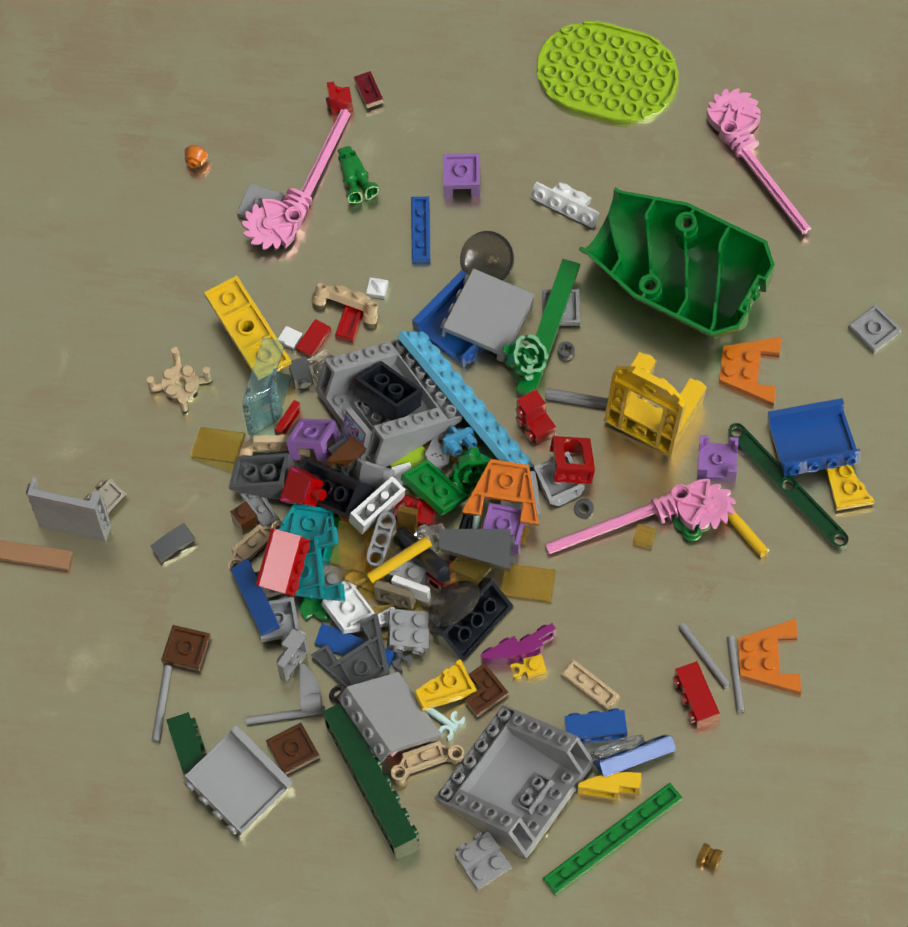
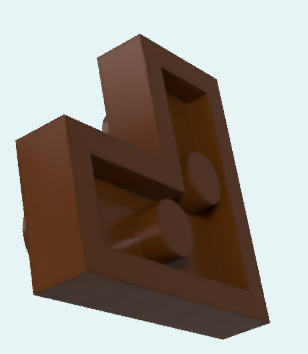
[465,663,509,717]

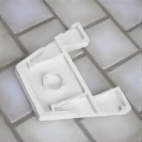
[321,564,395,634]

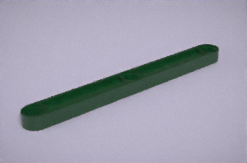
[728,423,849,550]

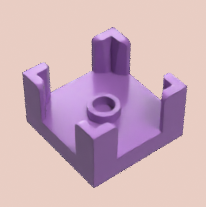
[443,153,480,197]
[286,419,340,461]
[697,435,739,482]
[483,503,526,555]

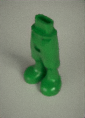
[338,146,379,204]

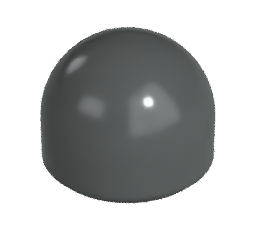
[574,498,594,518]
[329,684,346,704]

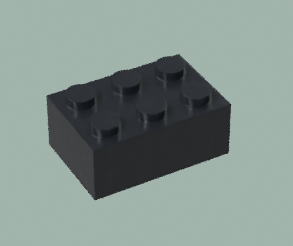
[353,361,423,421]

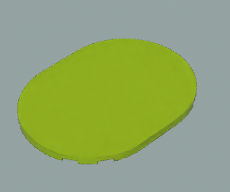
[537,21,679,124]

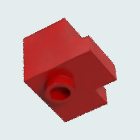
[326,81,353,115]

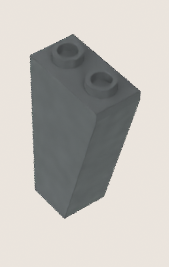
[439,529,515,571]

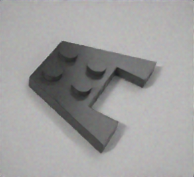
[311,613,389,687]

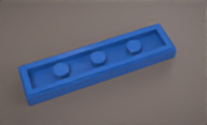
[411,196,430,264]

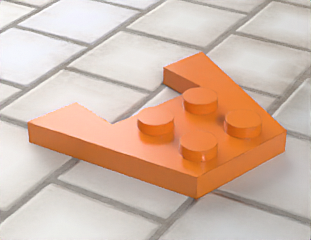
[719,337,782,406]
[462,459,539,526]
[738,619,801,695]

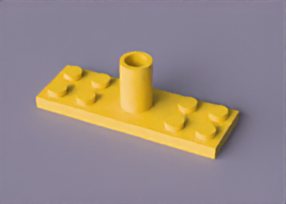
[204,275,292,381]

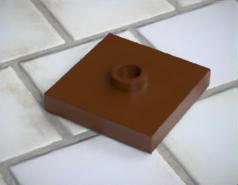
[161,625,211,672]
[266,722,320,775]

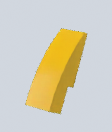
[578,772,642,800]

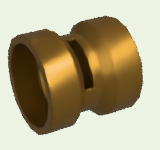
[696,843,723,870]

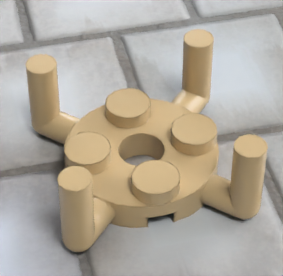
[147,347,212,412]

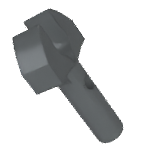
[392,652,412,673]

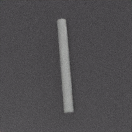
[679,622,731,689]
[727,636,745,713]
[152,665,172,742]
[246,706,325,725]

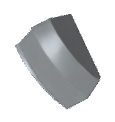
[531,451,585,506]
[355,458,395,493]

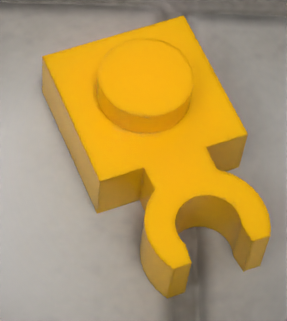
[510,654,547,680]

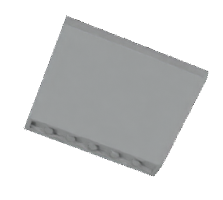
[315,339,463,467]
[434,704,594,859]

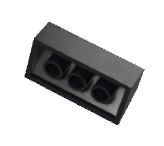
[300,457,374,519]
[429,576,513,662]

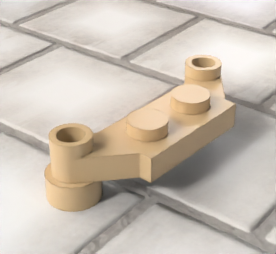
[311,283,378,324]
[237,434,310,462]
[228,520,282,575]
[391,741,464,785]

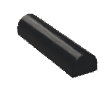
[393,527,450,583]

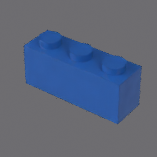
[564,708,627,744]

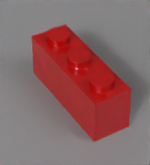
[673,661,720,728]

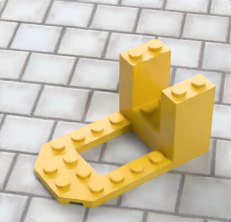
[604,352,707,456]

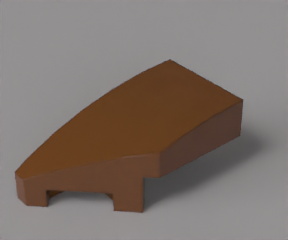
[326,437,367,467]

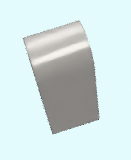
[367,512,396,569]

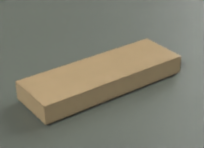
[561,659,620,711]

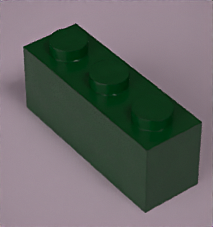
[166,712,207,775]

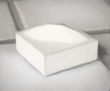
[366,277,389,299]

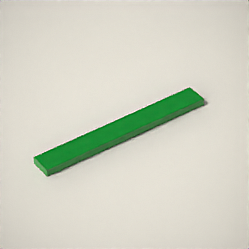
[516,258,580,396]
[542,782,683,896]

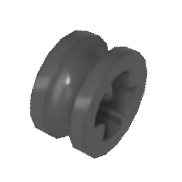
[557,341,575,360]

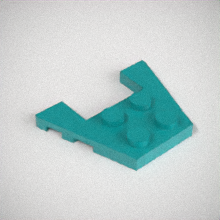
[264,504,340,567]
[295,526,346,602]

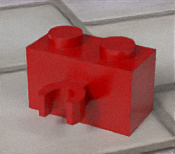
[393,495,437,532]

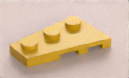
[825,465,875,511]
[414,659,477,711]

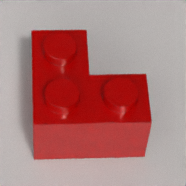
[515,389,556,446]

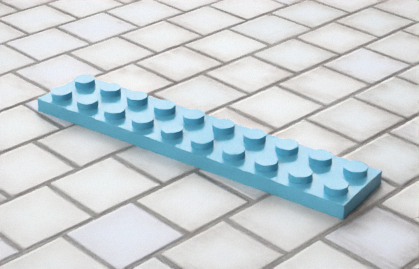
[397,331,534,471]

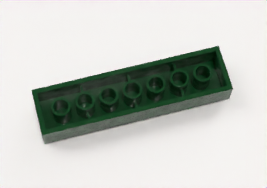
[322,703,420,861]

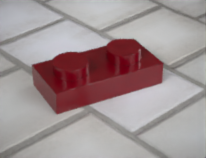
[354,71,384,108]

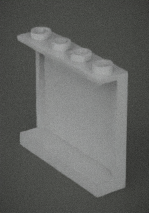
[440,268,535,363]
[26,477,111,542]
[338,672,442,762]
[183,725,293,836]

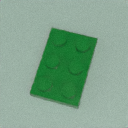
[401,459,468,516]

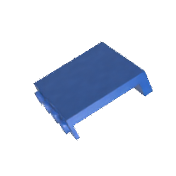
[412,270,485,367]
[767,398,860,476]

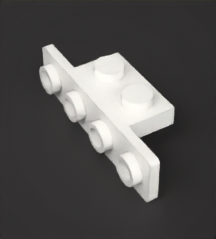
[530,182,600,228]

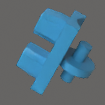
[441,425,477,457]

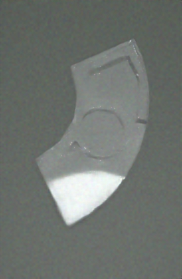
[590,735,645,759]

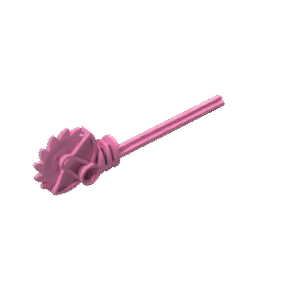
[706,88,811,235]
[241,109,351,250]
[545,479,736,554]

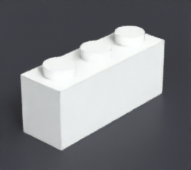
[349,476,406,535]

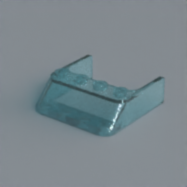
[243,337,291,435]

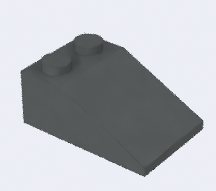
[229,453,297,499]

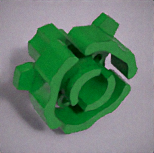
[502,334,548,381]
[448,447,490,494]

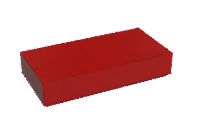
[335,305,363,342]
[295,319,331,359]
[274,400,301,435]

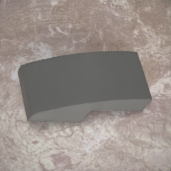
[150,523,196,562]

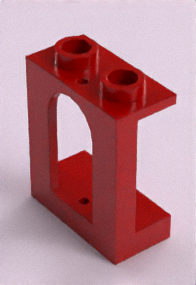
[549,436,595,484]

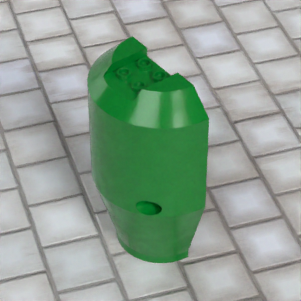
[579,187,775,339]

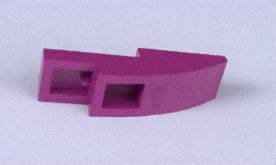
[480,623,556,666]

